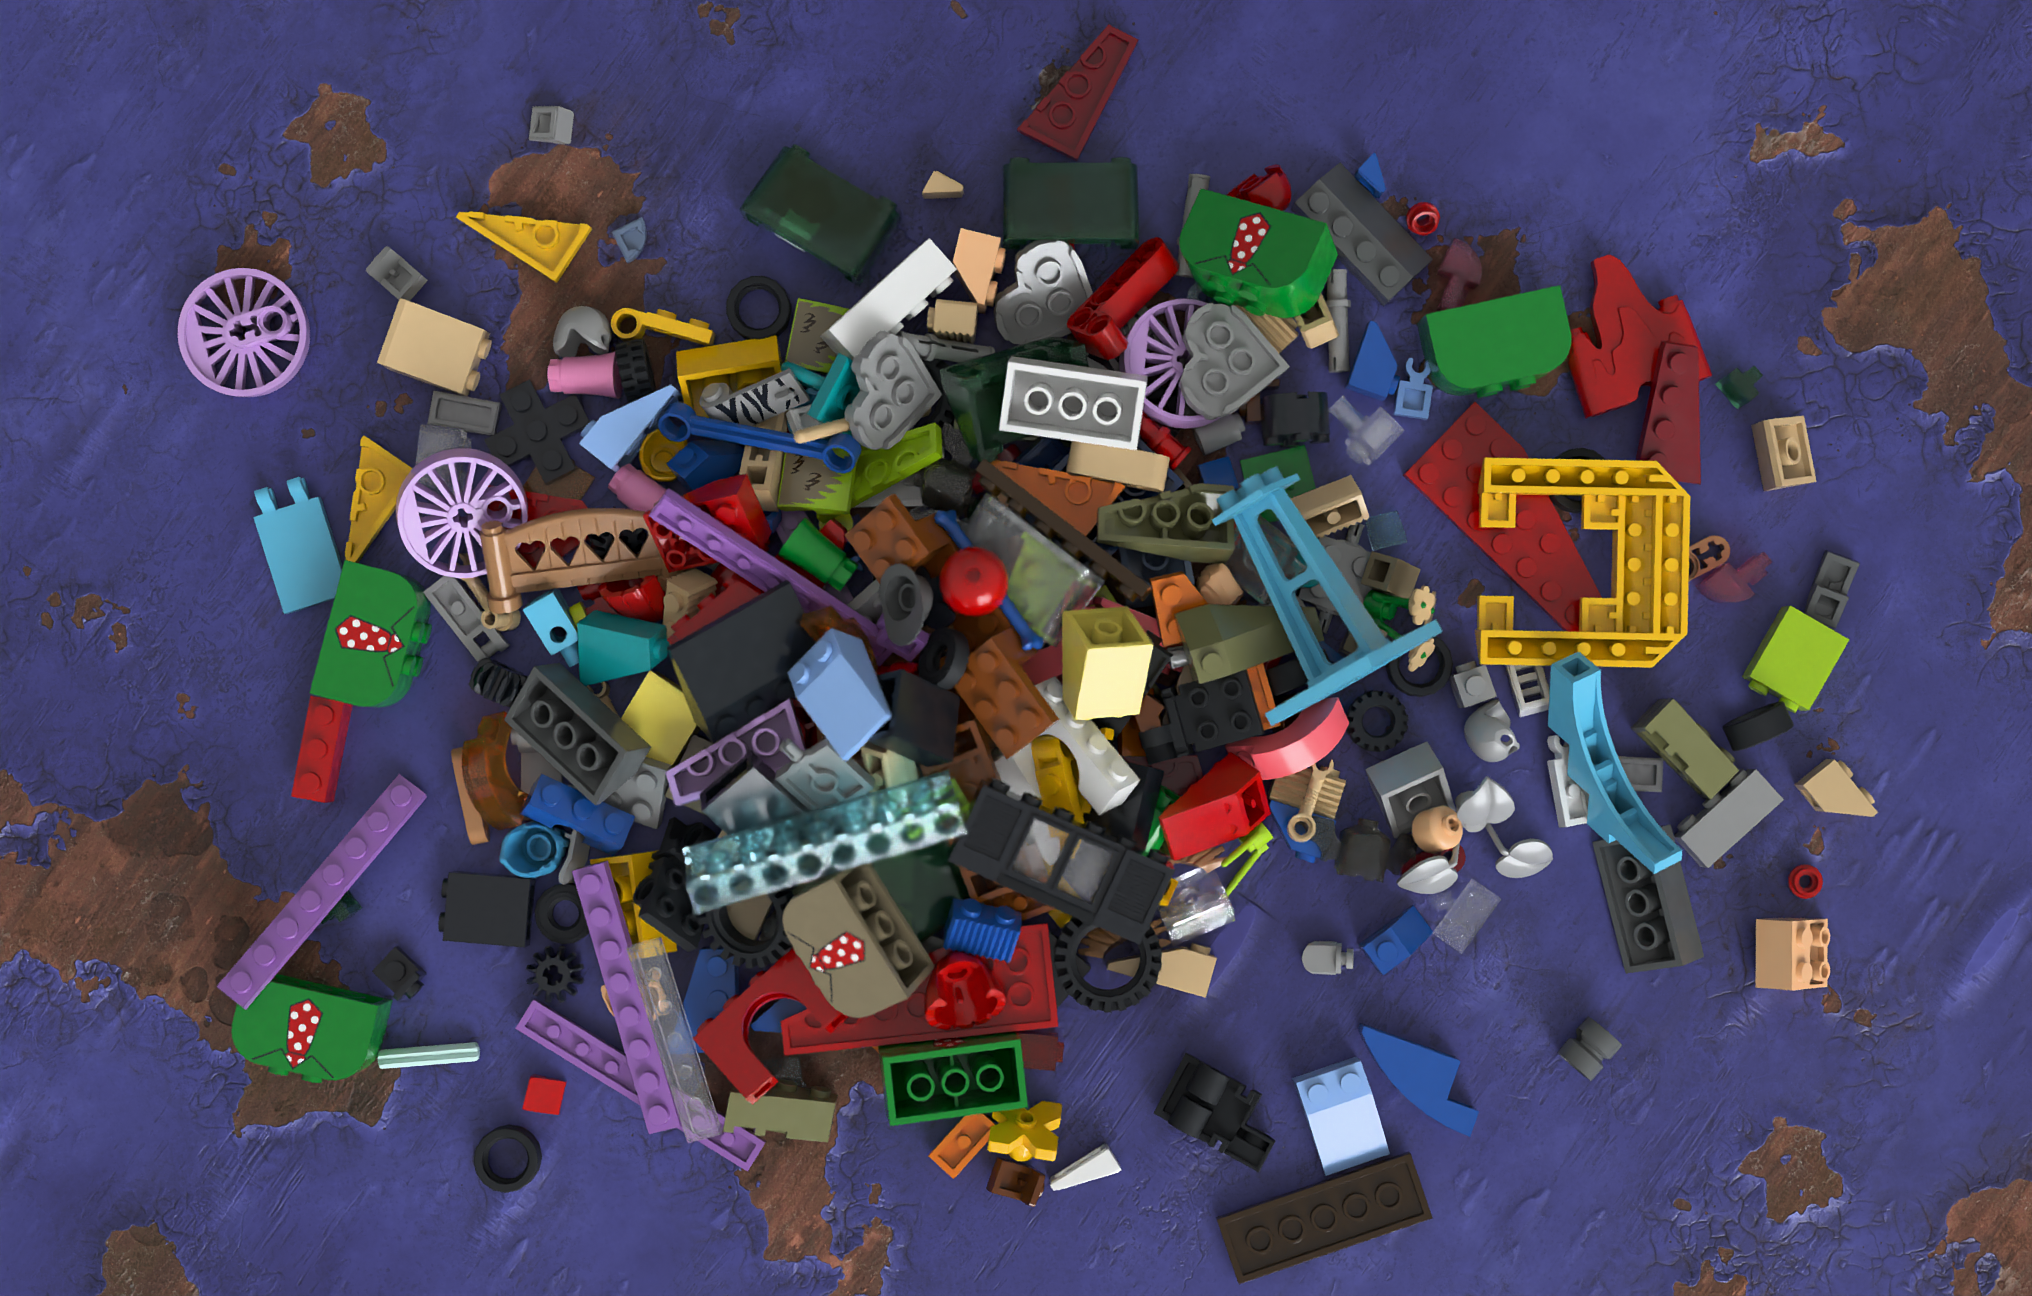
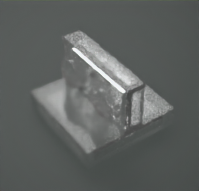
[1225,515,1307,605]
[1157,868,1236,947]

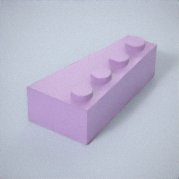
[665,699,807,806]

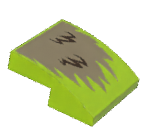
[785,298,849,375]
[777,448,857,515]

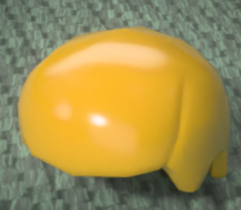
[639,428,688,482]

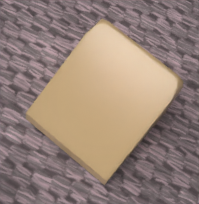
[922,170,964,199]

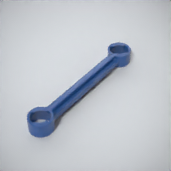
[658,402,861,473]

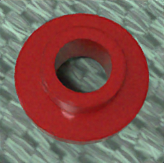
[1406,202,1440,236]
[1788,864,1823,899]

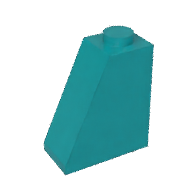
[577,610,669,686]

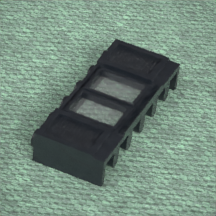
[947,778,1175,945]

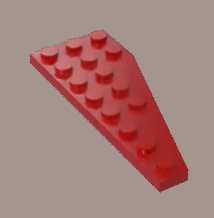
[1403,402,1602,632]
[781,923,1059,1056]

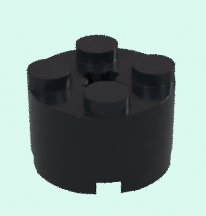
[1260,391,1330,448]

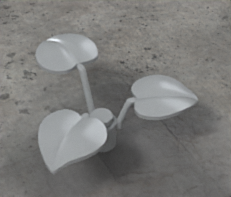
[1396,776,1553,894]

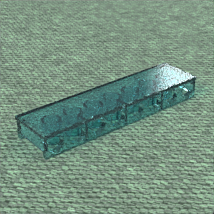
[682,770,968,915]

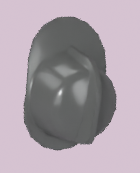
[879,563,933,646]

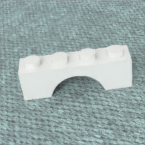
[1035,676,1140,815]

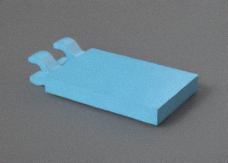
[253,477,343,614]

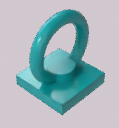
[781,353,860,436]

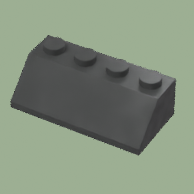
[1291,163,1433,306]
[504,663,651,805]
[1592,824,1704,974]

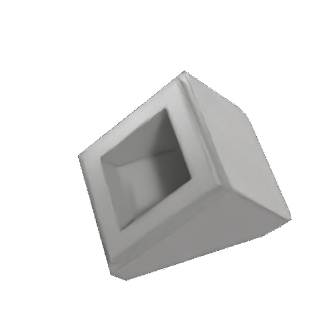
[529,106,574,144]

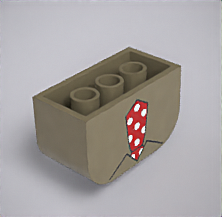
[783,850,935,1018]

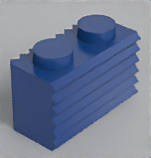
[943,898,1022,963]

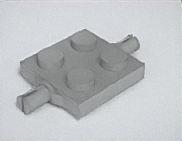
[1296,522,1372,634]
[775,738,875,822]

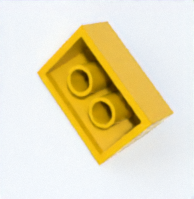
[676,335,783,418]
[590,850,677,958]

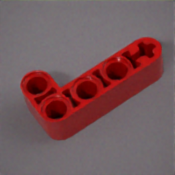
[1067,237,1179,360]

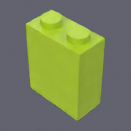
[1742,605,1849,713]

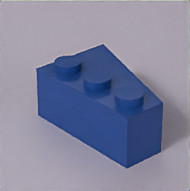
[668,946,739,1053]

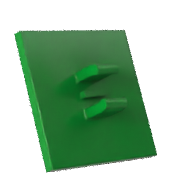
[1239,445,1316,525]

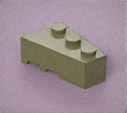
[1631,698,1739,800]
[723,1079,838,1142]

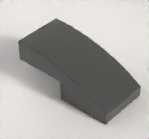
[1804,550,1860,628]

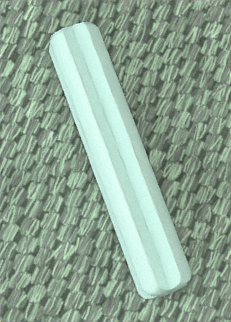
[378,1042,480,1069]

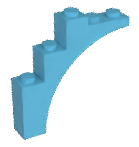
[1548,651,1682,874]

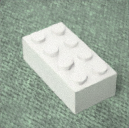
[820,238,957,360]
[999,356,1148,450]

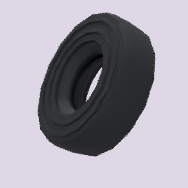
[918,627,970,690]
[535,884,589,944]

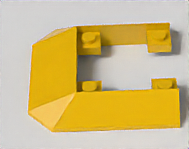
[1475,458,1690,668]

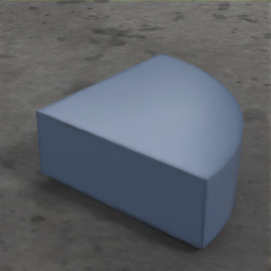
[612,217,647,263]

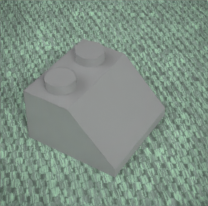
[1365,741,1456,839]

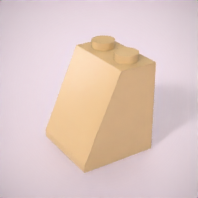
[377,298,492,397]

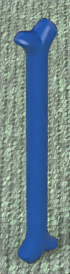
[934,510,1043,651]

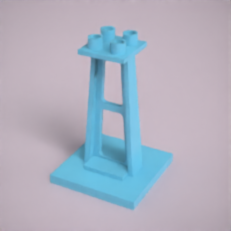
[1212,466,1443,726]

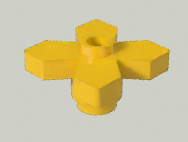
[987,1101,1062,1161]

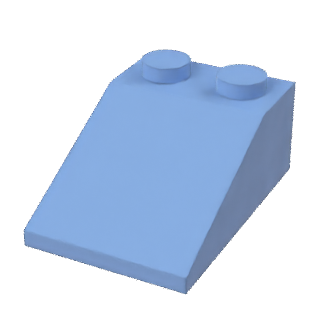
[579,385,683,472]
[788,628,892,761]
[1292,1057,1390,1176]

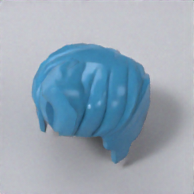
[499,821,570,878]

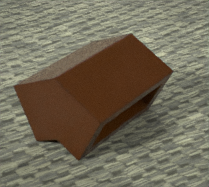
[1135,693,1165,732]

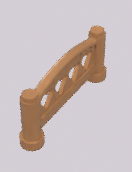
[480,501,690,613]

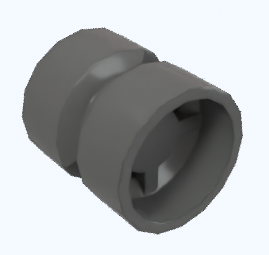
[1557,1016,1622,1082]

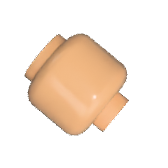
[1412,805,1463,854]

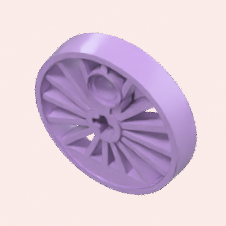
[178,268,310,397]
[1119,299,1221,429]
[396,448,528,578]

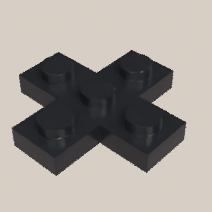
[484,379,590,486]

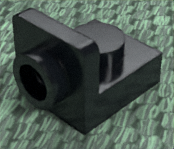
[372,946,427,1001]

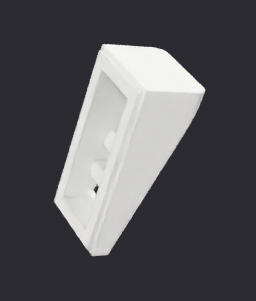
[1505,665,1550,717]
[1049,1143,1122,1191]

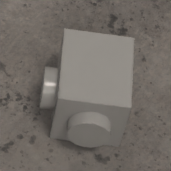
[1449,660,1497,708]

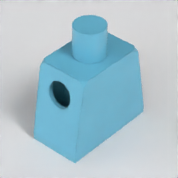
[523,588,579,667]

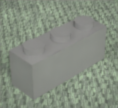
[1674,768,1784,868]

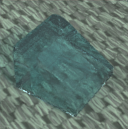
[1364,511,1408,551]

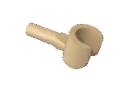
[586,681,619,717]

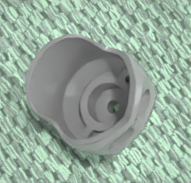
[553,306,612,358]
[1464,699,1520,762]

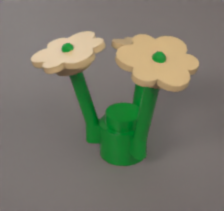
[1363,586,1436,672]

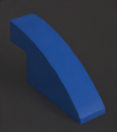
[1358,1023,1479,1137]

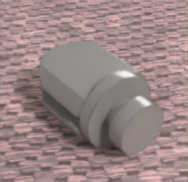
[1302,941,1354,975]

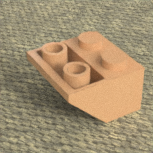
[953,228,1006,314]
[1755,918,1830,990]

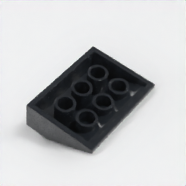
[667,580,818,743]

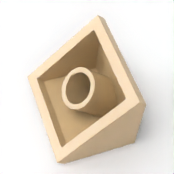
[1751,416,1817,491]

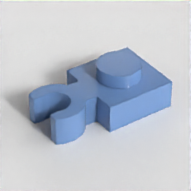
[1393,358,1433,420]

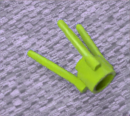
[1221,822,1273,899]

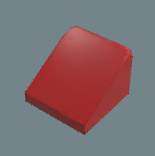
[522,1074,567,1115]

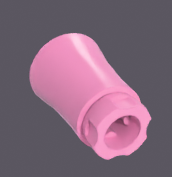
[547,352,623,399]
[608,463,667,512]

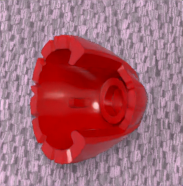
[599,553,666,623]
[924,952,1006,1030]

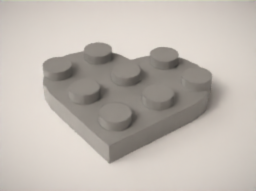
[993,236,1093,348]
[1179,302,1290,420]
[845,331,942,450]

